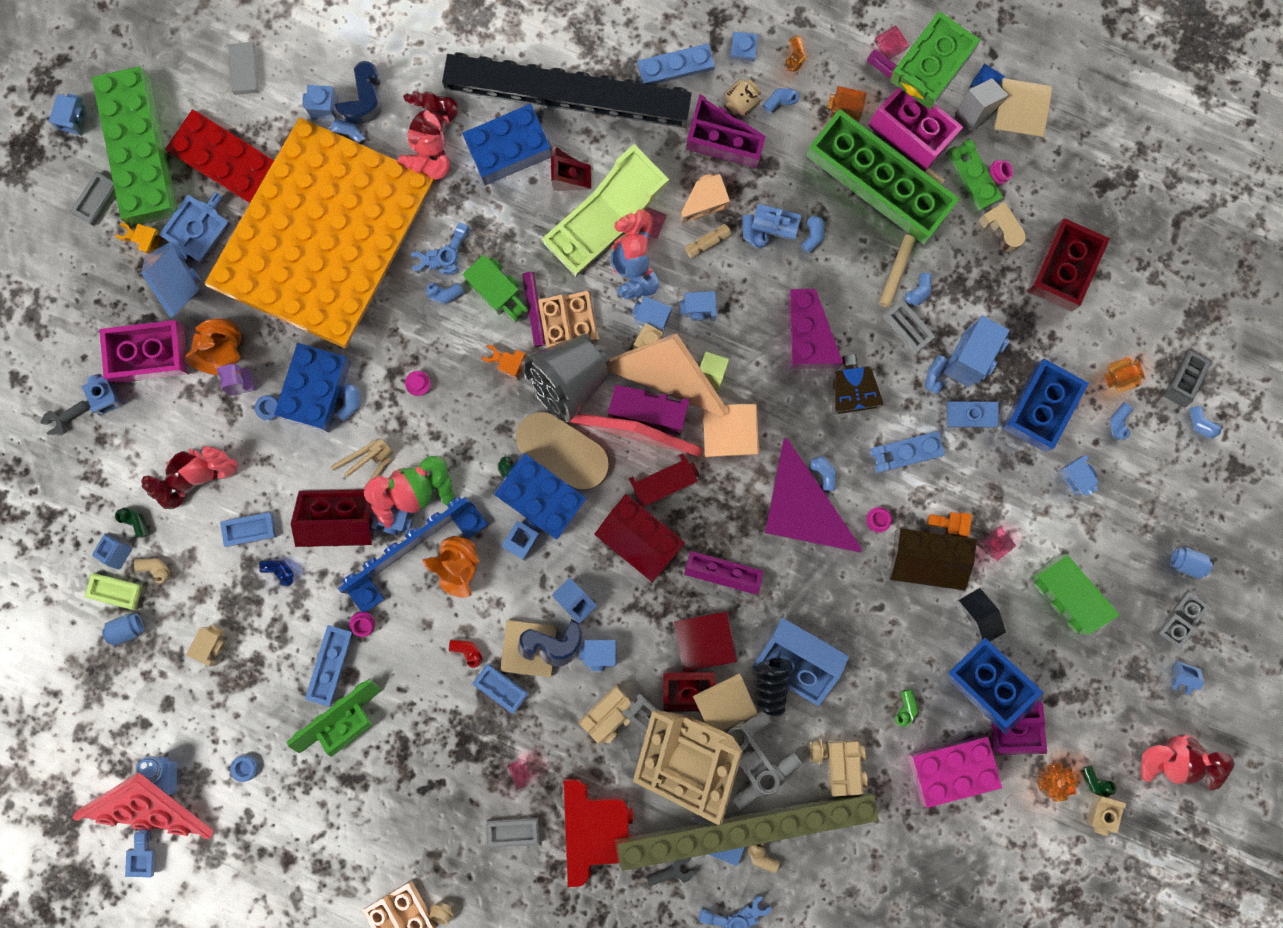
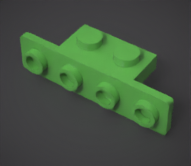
[286,679,381,757]

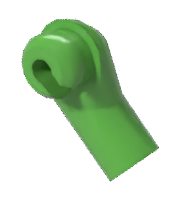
[895,689,918,727]

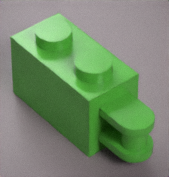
[462,254,528,323]

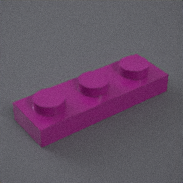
[684,551,763,595]

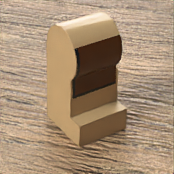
[979,202,1025,252]

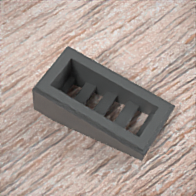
[1164,350,1211,408]

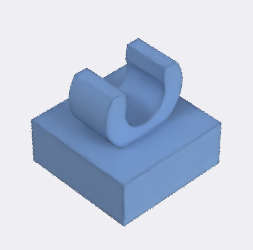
[1172,660,1205,695]

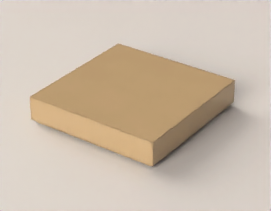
[500,620,558,677]
[693,673,758,731]

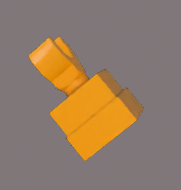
[115,223,163,255]

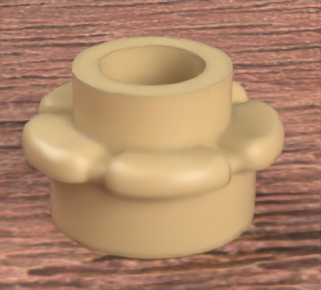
[809,739,828,765]
[429,902,454,925]

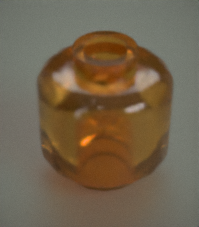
[1104,356,1145,393]

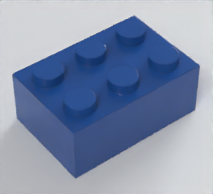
[462,104,551,186]
[274,343,351,433]
[1001,359,1089,453]
[492,453,587,540]
[948,638,1044,735]

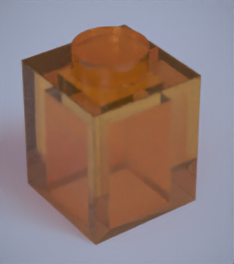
[827,86,867,123]

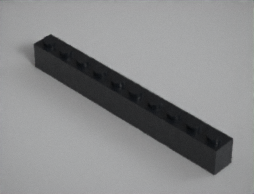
[442,52,692,129]

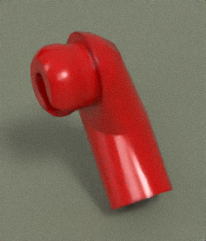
[449,639,482,668]

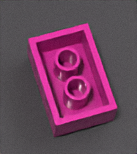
[868,87,963,172]
[99,320,189,384]
[907,735,1002,808]

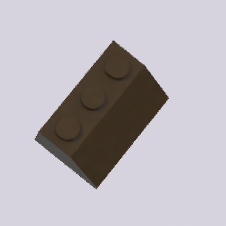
[889,528,977,591]

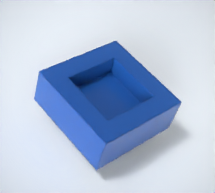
[969,63,1005,88]

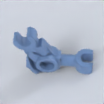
[411,222,471,276]
[698,894,771,928]

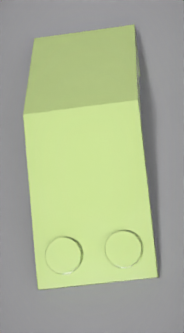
[542,144,669,277]

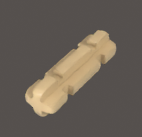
[685,224,731,259]

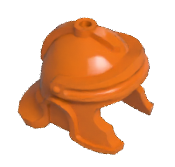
[184,318,242,375]
[422,536,479,598]

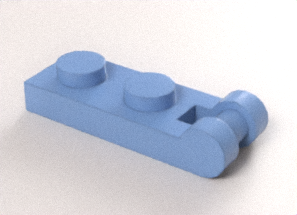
[870,431,945,473]

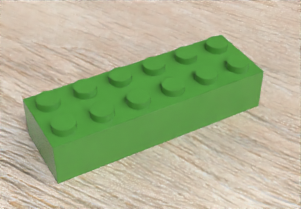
[92,66,178,227]
[806,109,960,245]

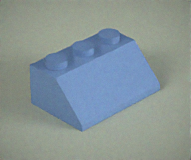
[752,618,849,706]

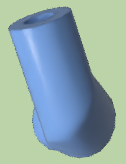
[762,88,800,114]
[330,119,367,145]
[801,216,825,254]
[426,283,464,304]
[336,384,360,422]
[1189,406,1222,438]
[810,456,836,491]

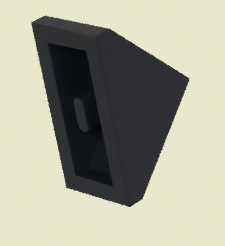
[957,588,1006,642]

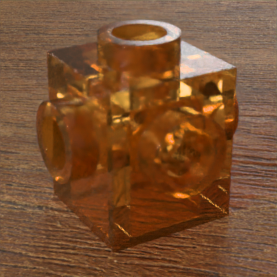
[1037,762,1078,802]

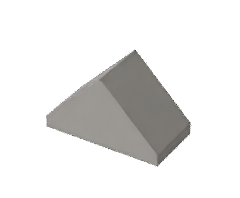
[955,78,1009,132]

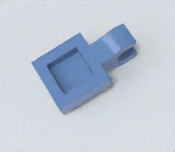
[125,829,155,878]

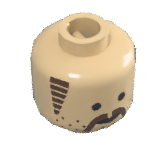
[724,79,761,117]

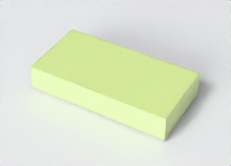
[84,573,143,610]

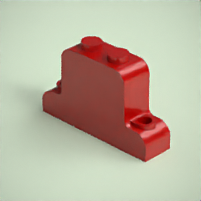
[563,778,634,887]

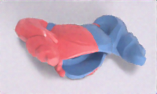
[610,209,659,299]

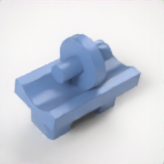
[751,204,801,240]

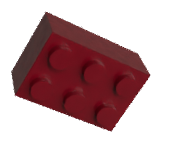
[1026,218,1110,312]

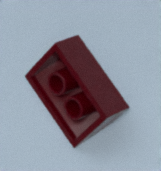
[290,489,375,547]
[594,494,685,583]

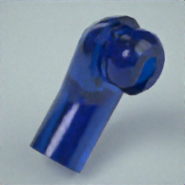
[259,560,294,587]

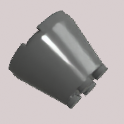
[521,333,609,422]

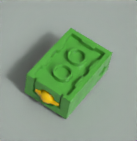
[890,11,980,110]

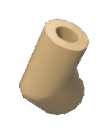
[134,558,170,584]
[748,843,780,873]

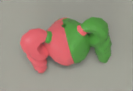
[364,456,455,528]

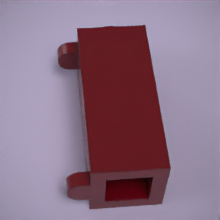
[628,453,700,508]

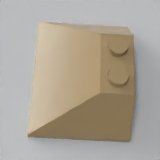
[633,711,743,825]

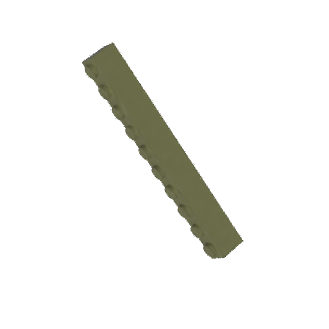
[615,791,879,871]

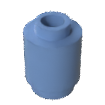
[1170,547,1212,579]
[102,613,144,646]

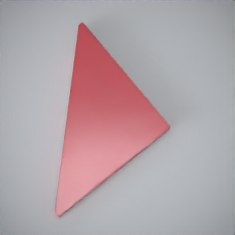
[569,413,702,458]
[72,772,214,839]

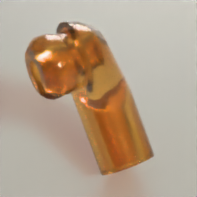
[785,35,807,72]

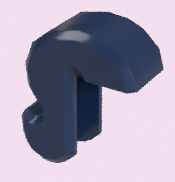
[335,61,382,124]
[518,619,582,666]

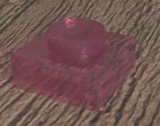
[874,25,909,59]
[638,207,667,239]
[979,526,1017,562]
[507,759,531,790]

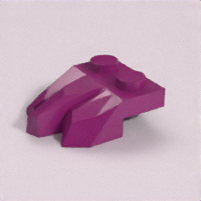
[991,702,1047,756]

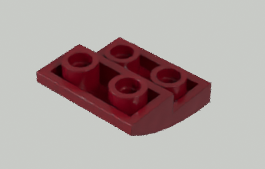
[674,611,737,672]

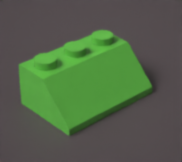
[1031,555,1120,635]

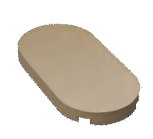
[516,412,608,490]

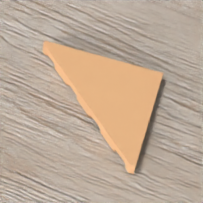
[606,333,728,416]

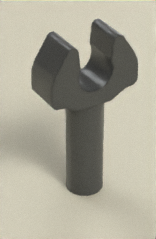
[40,400,89,436]
[647,858,695,886]

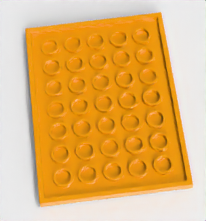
[205,117,435,349]

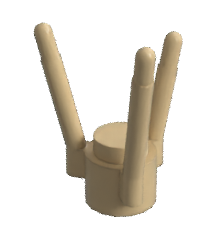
[331,438,393,486]

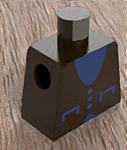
[832,354,883,415]

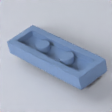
[637,43,715,85]
[305,625,353,707]

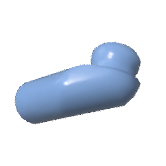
[742,215,769,248]
[905,273,932,306]
[925,355,948,394]
[1109,402,1133,440]

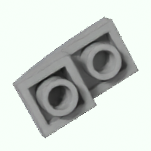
[1158,590,1210,649]

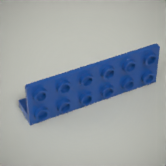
[338,496,488,612]

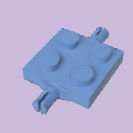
[159,192,231,264]

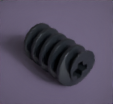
[753,658,791,716]

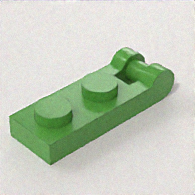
[947,138,1003,212]

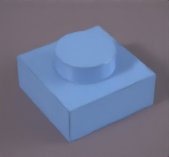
[730,32,758,61]

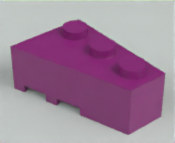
[686,94,766,169]
[788,289,843,369]
[608,385,690,437]

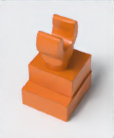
[482,345,527,380]
[927,512,972,538]

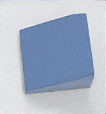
[92,533,132,570]

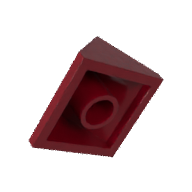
[663,671,715,712]

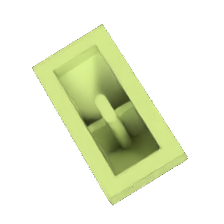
[700,351,729,393]

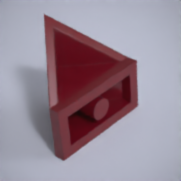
[551,143,591,191]

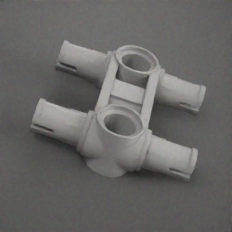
[725,711,803,810]

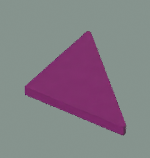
[765,438,862,553]

